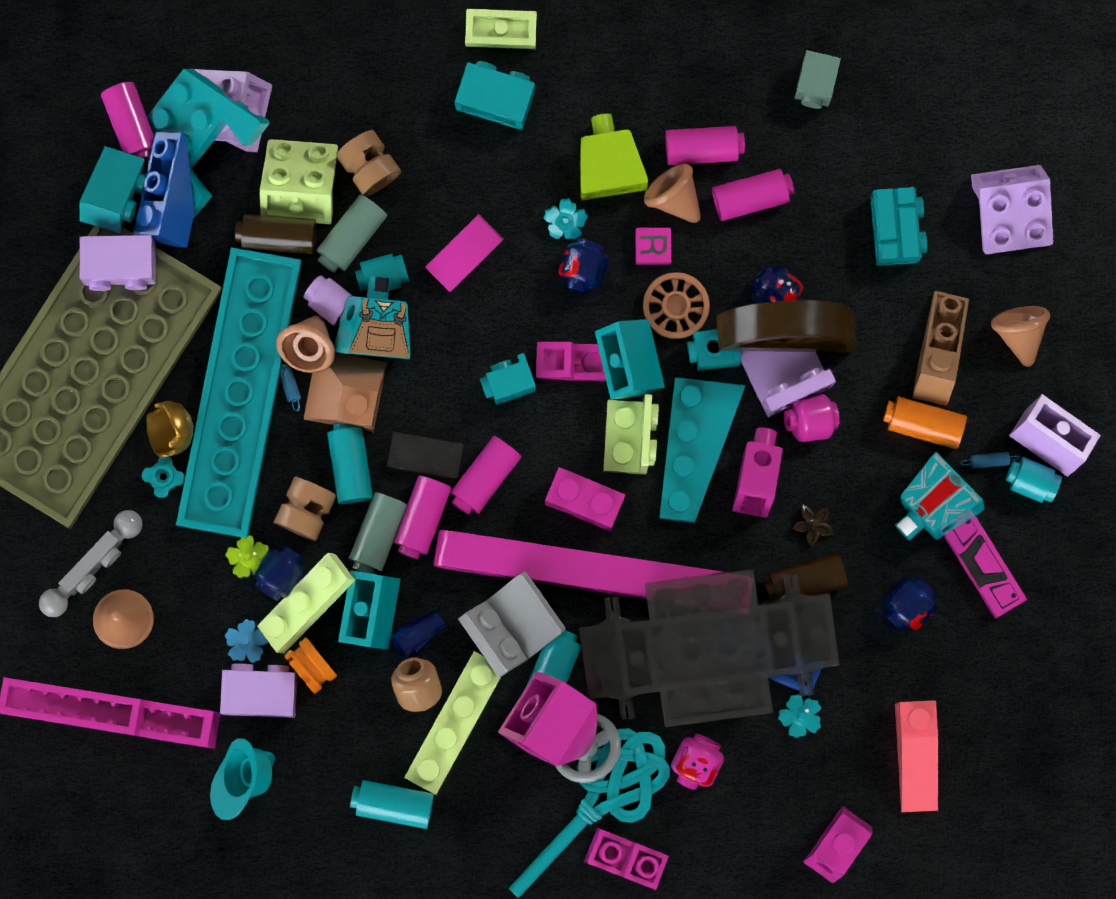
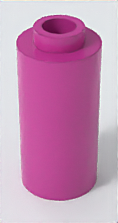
[101,82,154,163]
[665,126,745,165]
[712,169,794,221]
[450,436,521,515]
[393,476,452,559]

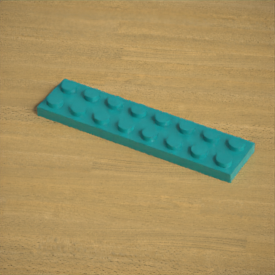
[176,247,302,539]

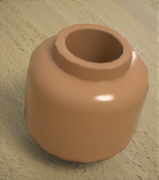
[391,658,442,712]

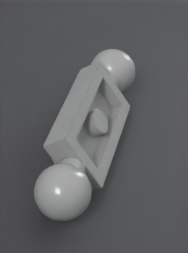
[39,510,142,617]

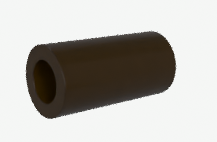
[235,214,316,254]
[764,553,848,607]

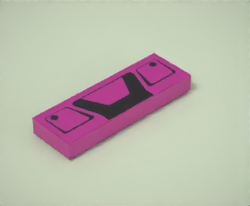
[944,516,1027,619]

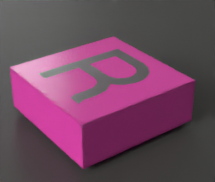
[635,228,671,265]

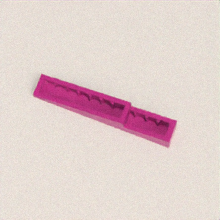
[0,677,221,749]

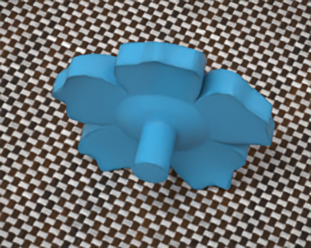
[225,619,269,663]

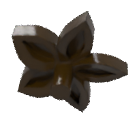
[791,505,834,548]

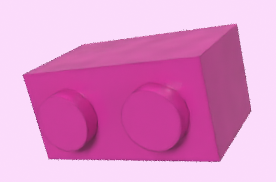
[545,467,625,532]

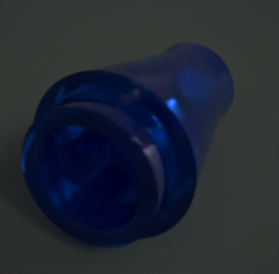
[390,610,446,659]

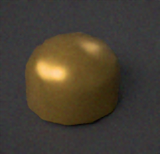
[146,401,194,458]

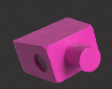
[732,428,783,518]
[803,806,873,883]

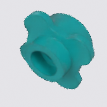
[142,456,185,498]

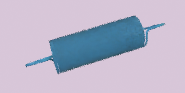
[280,363,301,411]
[961,452,1020,469]

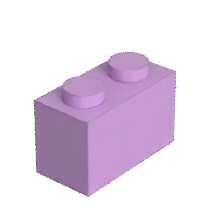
[80,235,156,291]
[1010,394,1101,477]
[220,664,297,718]

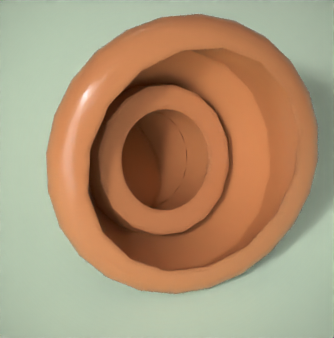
[644,163,701,223]
[991,306,1050,367]
[276,315,335,373]
[93,589,154,649]

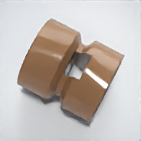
[336,130,401,197]
[274,477,336,541]

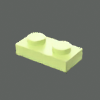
[465,9,537,49]

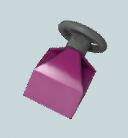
[498,671,621,783]

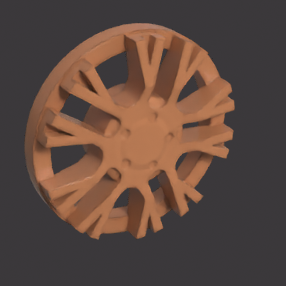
[643,272,710,339]

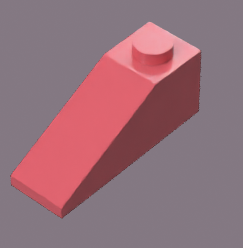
[895,701,938,812]

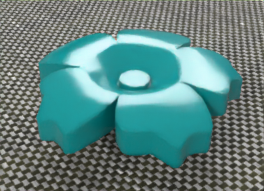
[544,198,588,239]
[778,694,821,739]

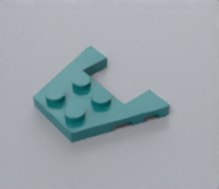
[147,69,270,218]

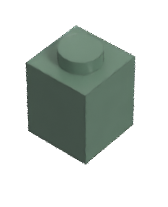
[794,50,841,109]

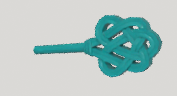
[508,728,670,898]

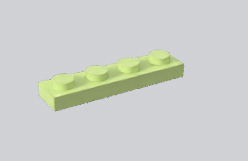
[404,651,501,795]

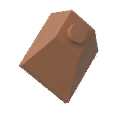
[304,353,387,432]

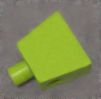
[580,114,648,201]

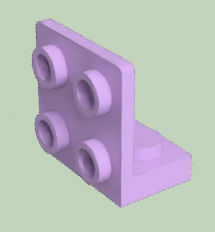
[194,69,272,152]
[971,165,1053,254]
[740,351,836,418]

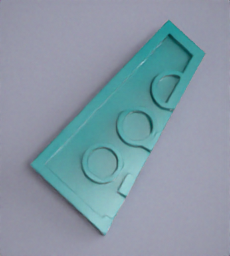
[659,377,746,523]

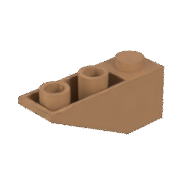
[912,291,969,406]

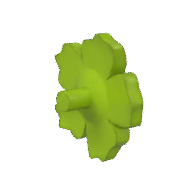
[226,535,270,578]

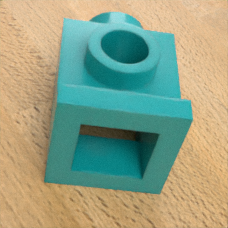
[687,329,742,372]
[480,353,536,405]

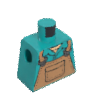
[334,276,410,359]

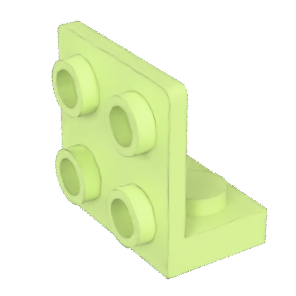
[260,139,338,224]
[604,394,659,475]

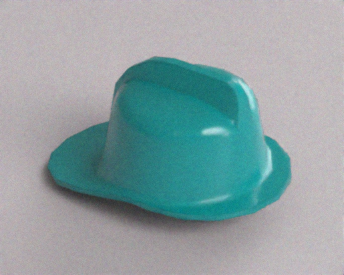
[210,738,275,820]

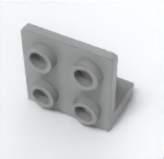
[458,572,565,678]

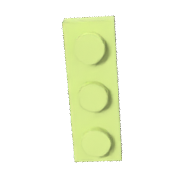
[257,553,355,653]

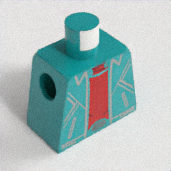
[895,452,985,541]

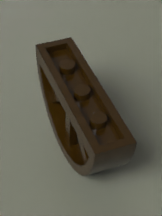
[717,300,857,353]

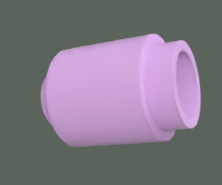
[303,275,352,327]

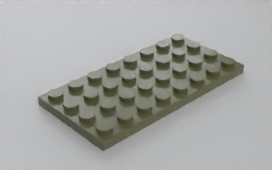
[0,226,223,529]

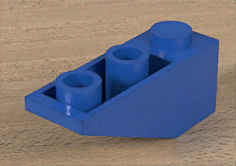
[133,132,195,248]

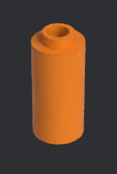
[883,396,967,450]

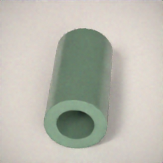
[317,194,387,273]
[348,492,407,574]

